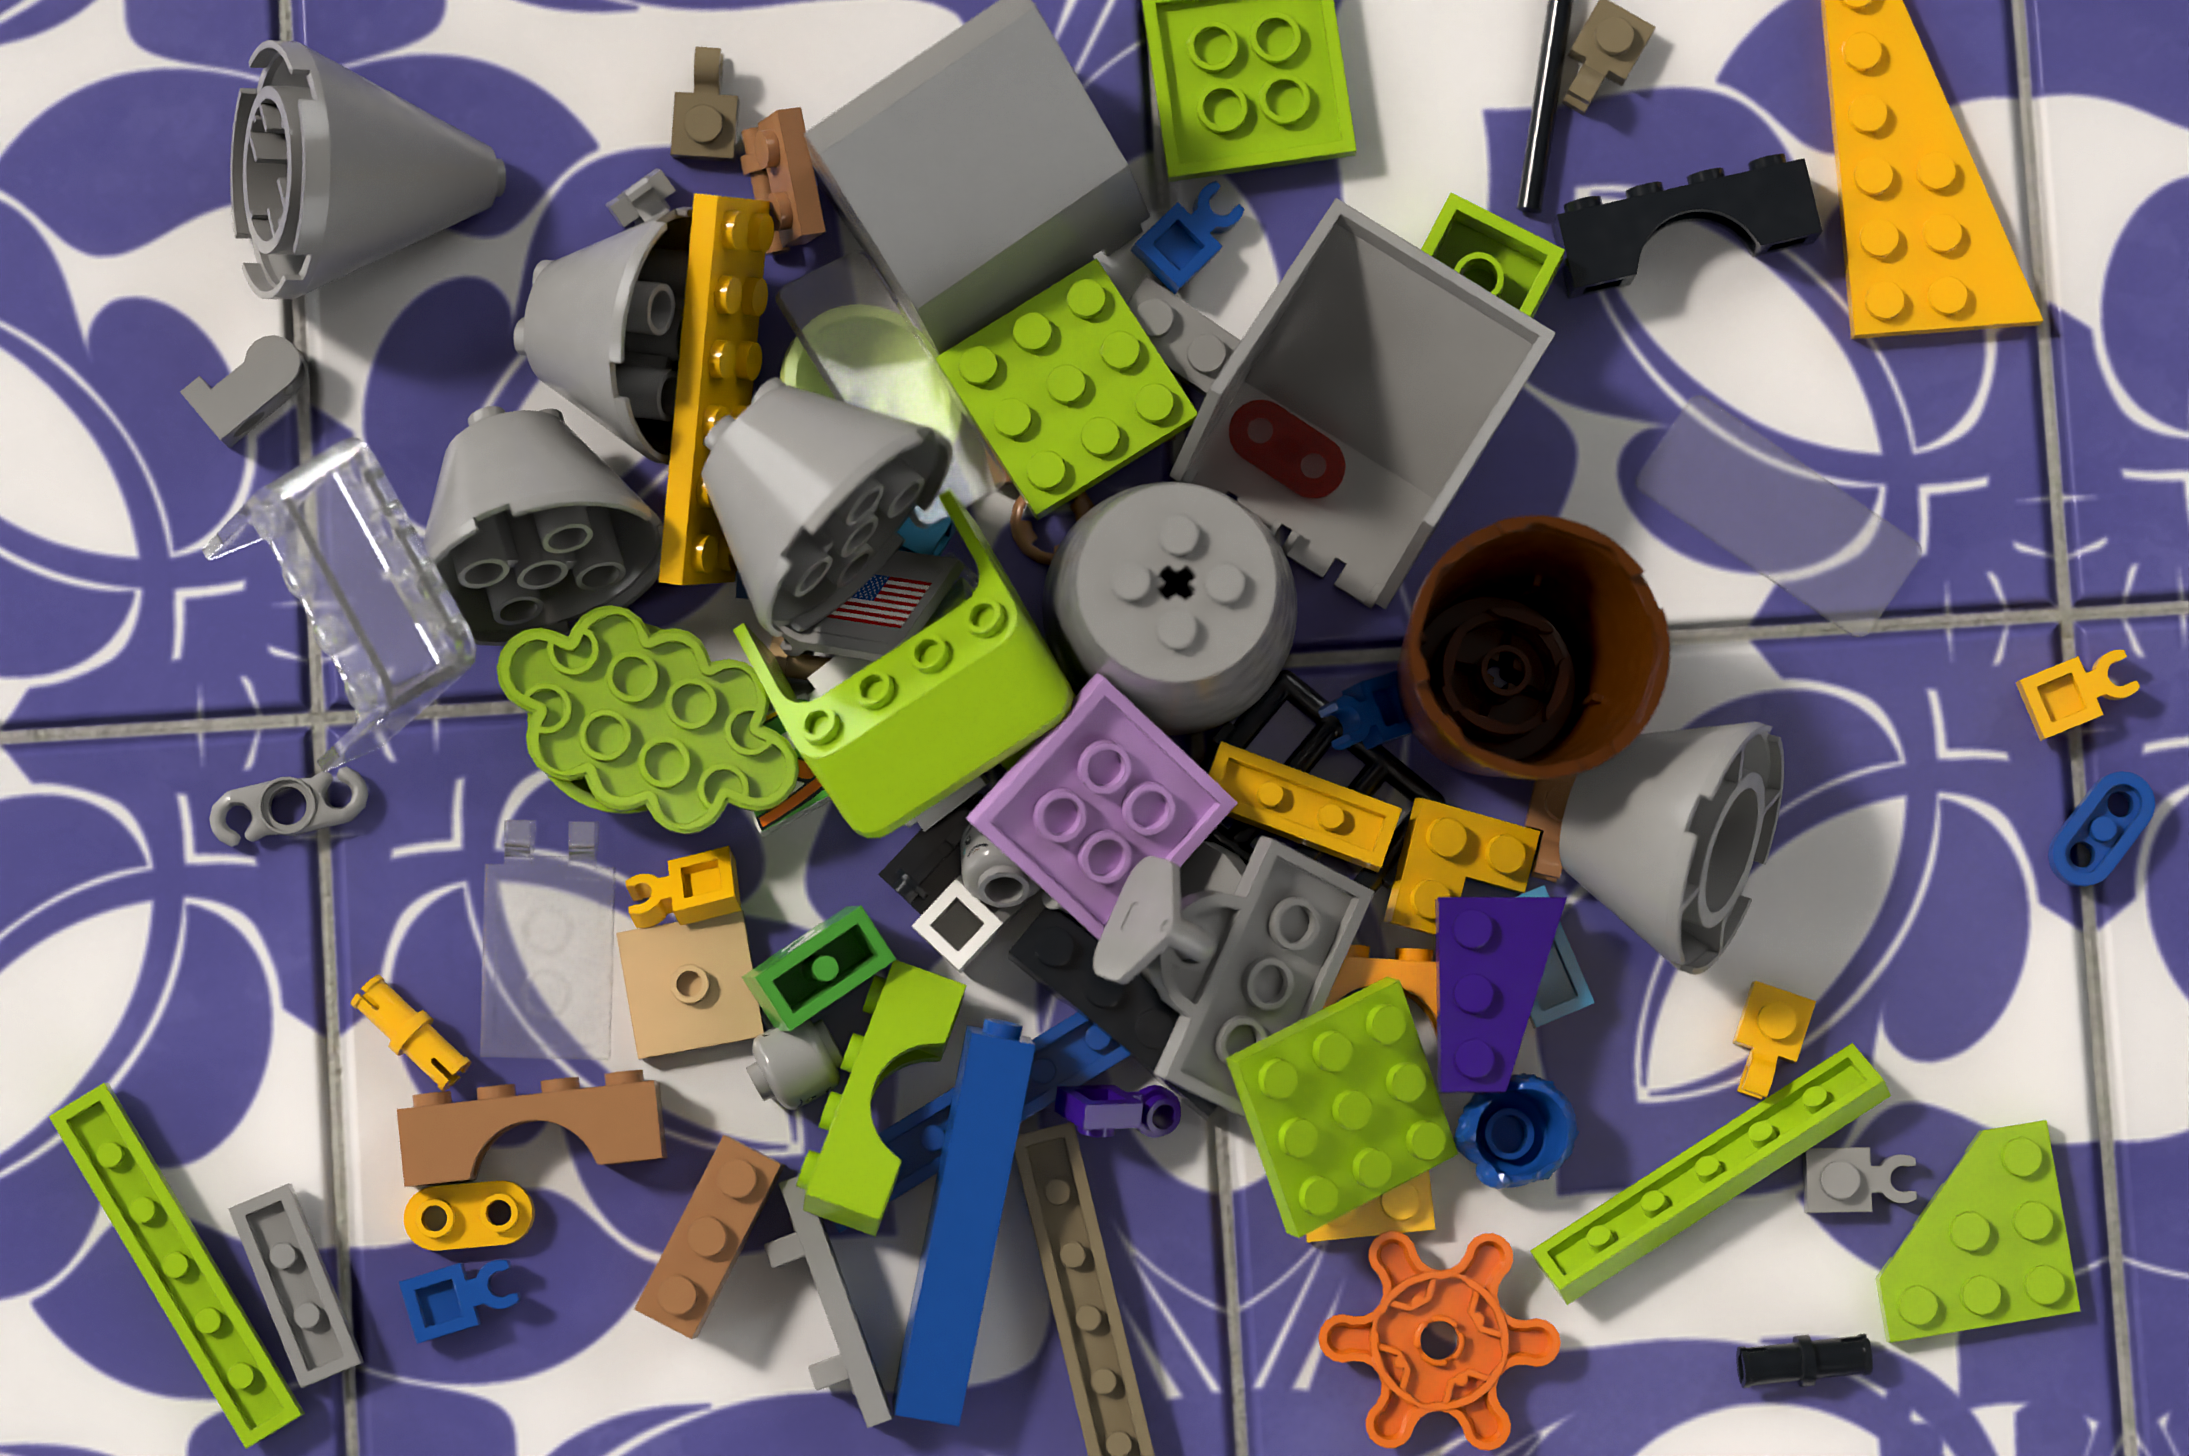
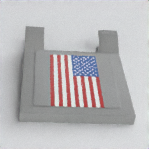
[780,550,965,661]

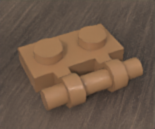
[740,107,826,256]

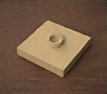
[616,910,765,1060]

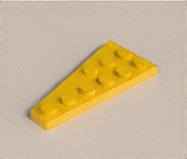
[1821,0,2044,339]

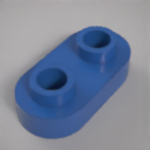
[2048,771,2155,887]

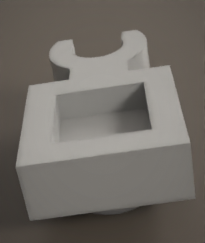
[1803,1147,1917,1213]

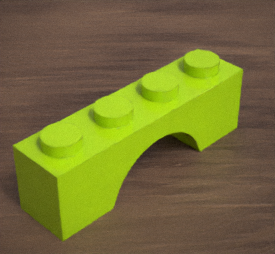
[796,960,967,1237]

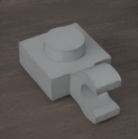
[605,168,676,227]

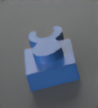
[1130,181,1244,295]
[1318,670,1412,750]
[399,1259,522,1344]

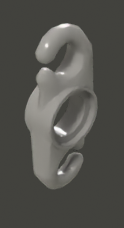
[209,766,368,847]

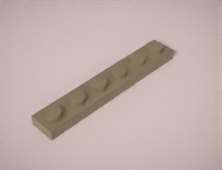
[1014,1122,1155,1456]

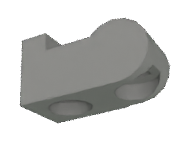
[180,335,308,448]

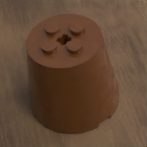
[1396,515,1670,779]

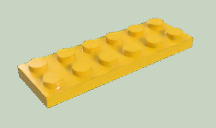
[658,193,774,585]

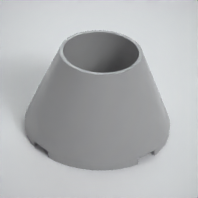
[1559,722,1784,975]

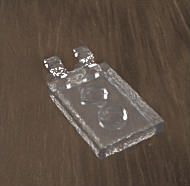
[480,819,616,1060]

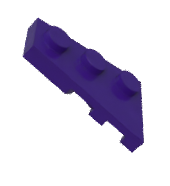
[1435,897,1567,1093]

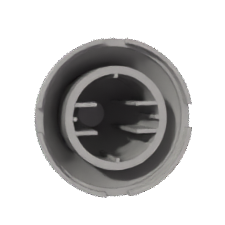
[230,40,506,300]

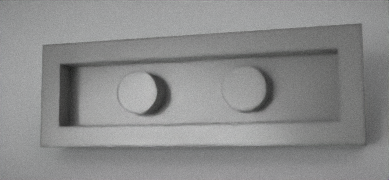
[228,1183,364,1388]

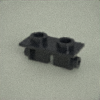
[878,792,984,915]

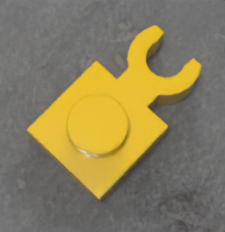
[2015,650,2140,741]
[625,846,742,928]

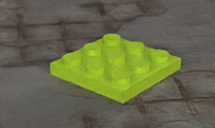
[1141,0,1357,182]
[935,258,1198,521]
[1226,977,1458,1238]

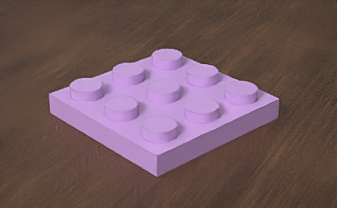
[965,673,1238,940]

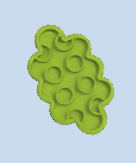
[497,605,799,835]

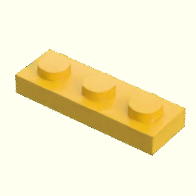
[1208,741,1402,872]

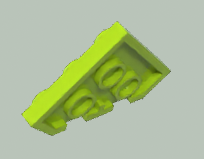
[1875,1120,2081,1343]

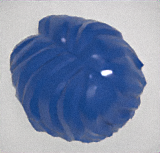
[1453,1073,1580,1189]

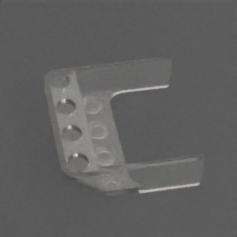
[202,437,476,772]

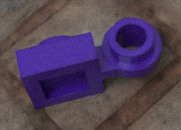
[1054,1085,1181,1138]

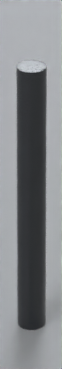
[1517,0,1573,213]

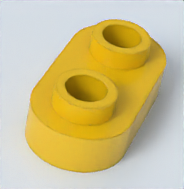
[404,1180,535,1251]

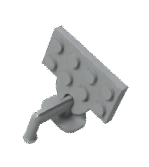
[1042,836,1375,1120]

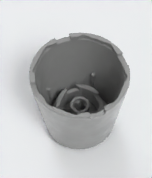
[1042,482,1297,735]

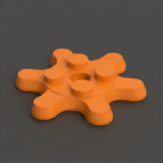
[1318,1231,1561,1451]

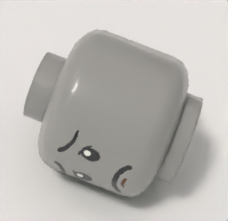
[960,823,1041,908]
[746,1018,843,1110]

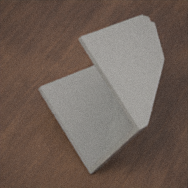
[804,0,1150,355]
[1169,198,1556,609]

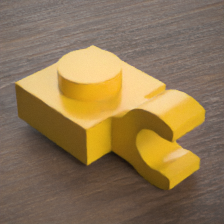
[1732,981,1816,1100]

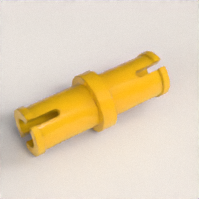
[350,974,471,1092]

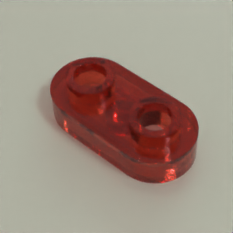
[1229,399,1346,499]

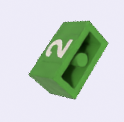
[742,905,897,1032]

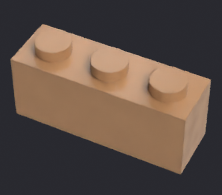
[634,1135,785,1339]

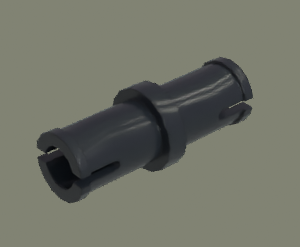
[1736,1333,1873,1388]

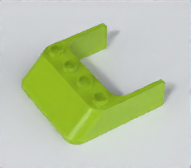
[733,489,1073,838]

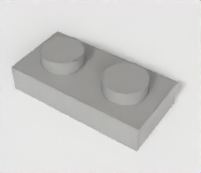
[1127,276,1241,397]

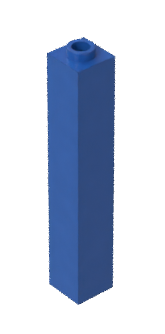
[891,1018,1036,1426]

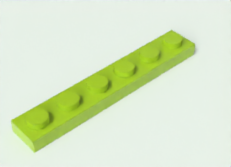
[1530,1043,1891,1305]
[49,1083,305,1449]

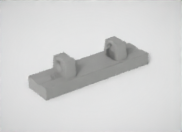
[764,1176,894,1428]

